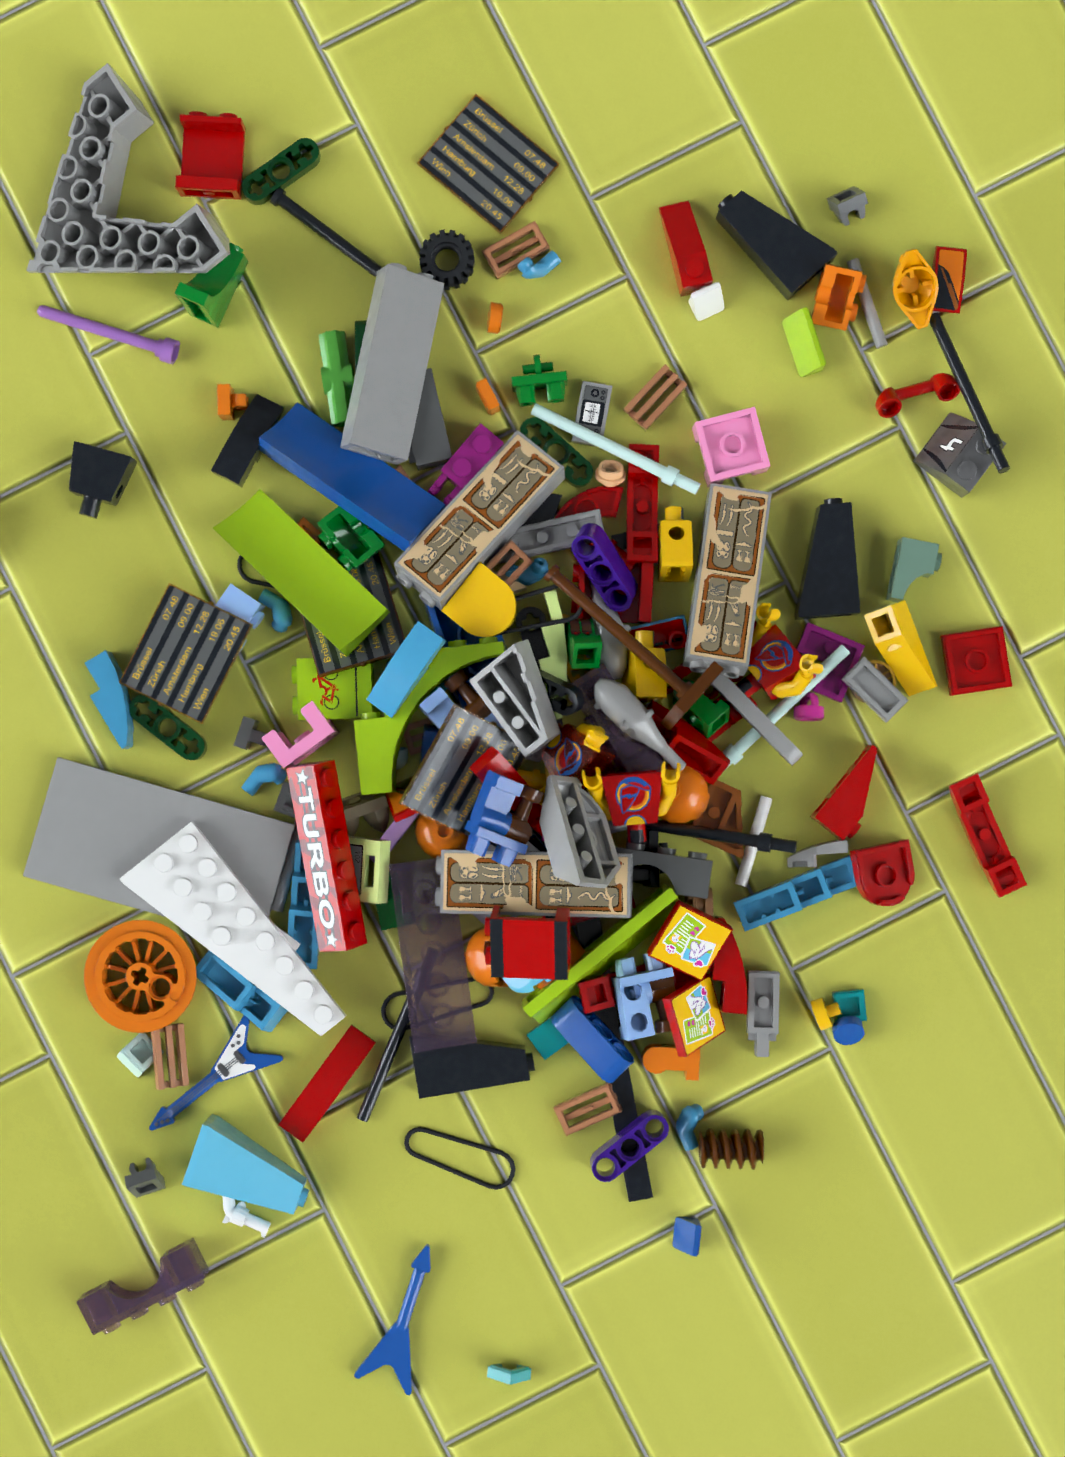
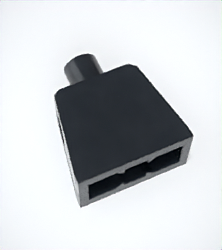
[69,441,137,519]

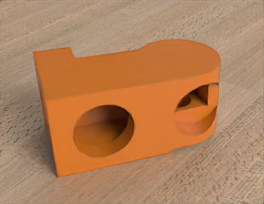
[641,1043,700,1081]

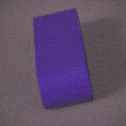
[572,523,638,612]
[590,1110,669,1182]

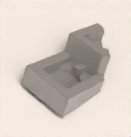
[787,840,848,868]

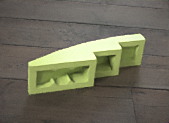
[538,590,567,720]

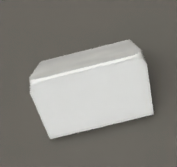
[688,282,724,321]

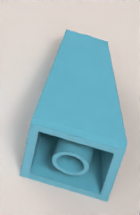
[182,1114,309,1215]

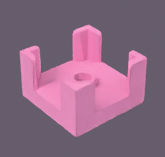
[692,407,770,487]
[261,701,340,769]

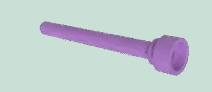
[37,305,180,365]

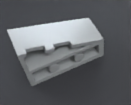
[469,639,561,757]

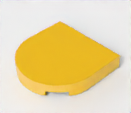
[441,562,516,637]

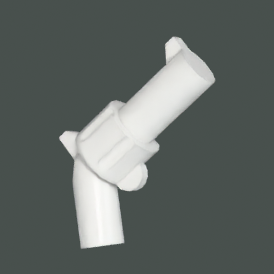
[222,1196,271,1238]

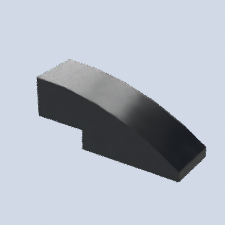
[211,394,285,488]

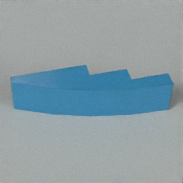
[288,839,319,969]
[733,855,856,931]

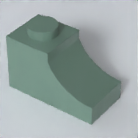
[886,537,942,603]

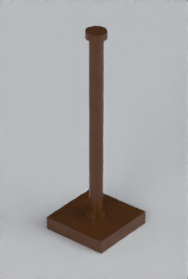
[543,564,724,731]

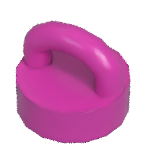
[794,692,824,721]

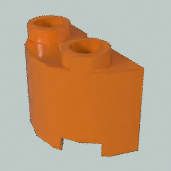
[811,263,867,331]

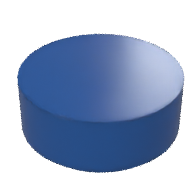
[832,1016,865,1045]

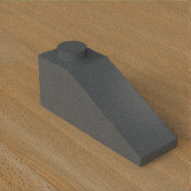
[408,368,452,471]

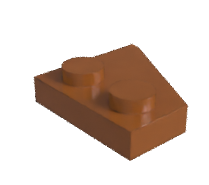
[691,780,744,859]

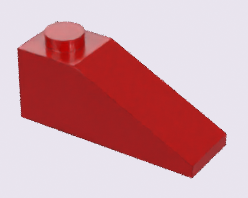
[659,200,713,297]
[810,745,878,840]

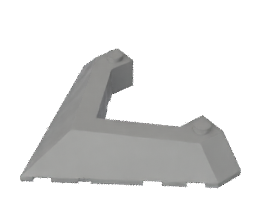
[26,63,230,273]

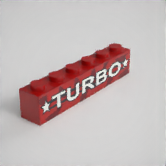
[286,760,367,952]

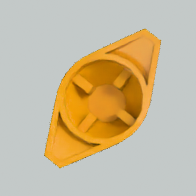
[892,249,939,329]

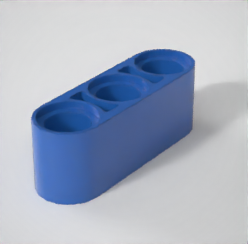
[551,995,634,1083]

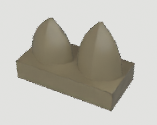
[342,792,389,836]

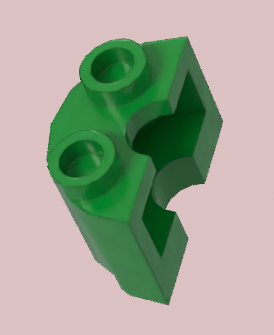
[317,506,385,572]

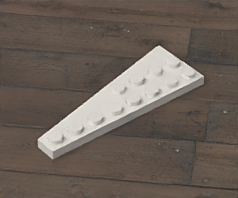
[120,822,347,1036]

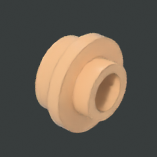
[595,460,626,487]

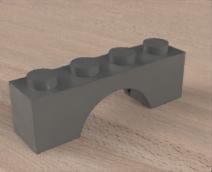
[613,840,713,899]

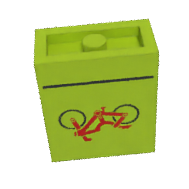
[291,658,375,721]

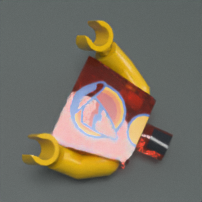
[539,723,616,806]

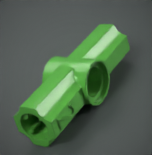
[319,330,355,427]

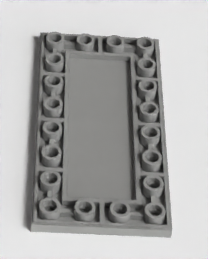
[23,757,295,917]

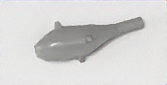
[586,577,632,680]
[594,678,686,771]

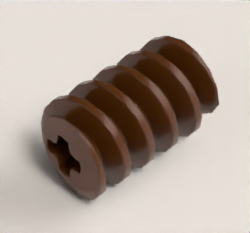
[699,1128,764,1170]

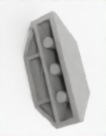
[539,775,621,888]

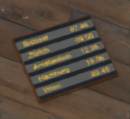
[301,552,405,678]

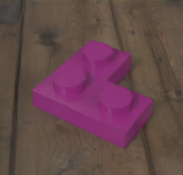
[796,622,865,703]

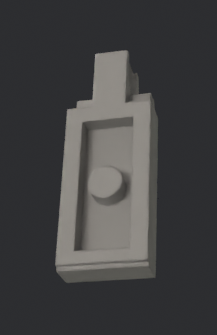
[746,970,780,1057]

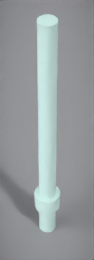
[531,403,701,495]
[723,644,850,770]

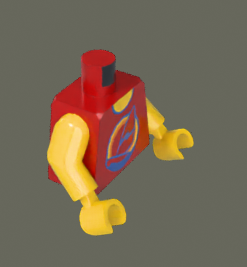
[736,603,823,700]
[582,761,681,843]

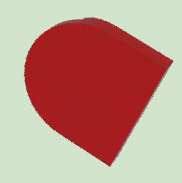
[850,839,915,906]

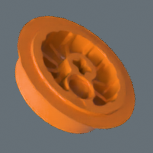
[84,920,197,1033]

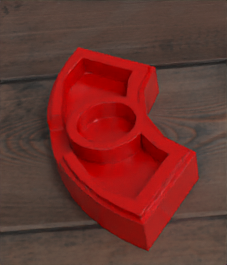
[554,486,624,519]

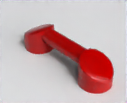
[875,373,960,418]

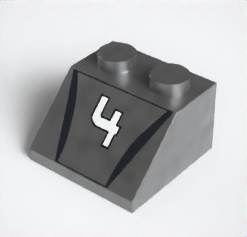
[913,412,1007,498]

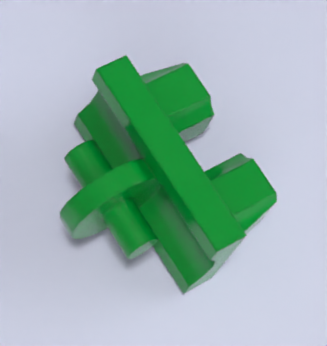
[511,354,568,407]

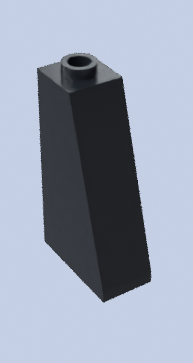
[716,190,838,301]
[794,498,861,620]
[409,1032,535,1099]

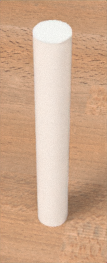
[735,796,773,887]

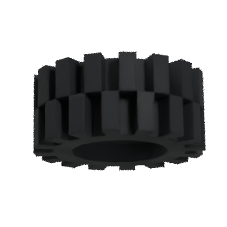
[419,229,475,290]

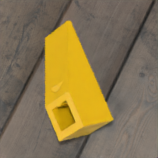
[864,600,937,696]

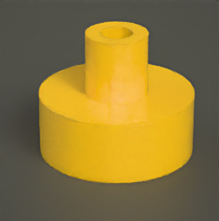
[810,997,842,1031]

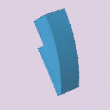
[366,621,446,718]
[84,650,134,749]
[196,950,287,1032]

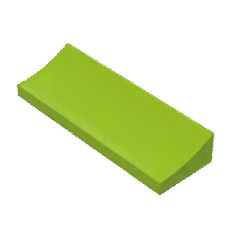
[213,489,390,657]
[521,883,679,1024]

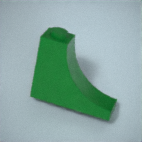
[175,242,248,328]

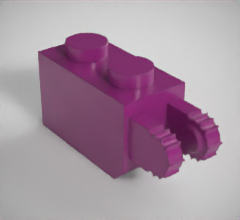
[428,423,504,507]

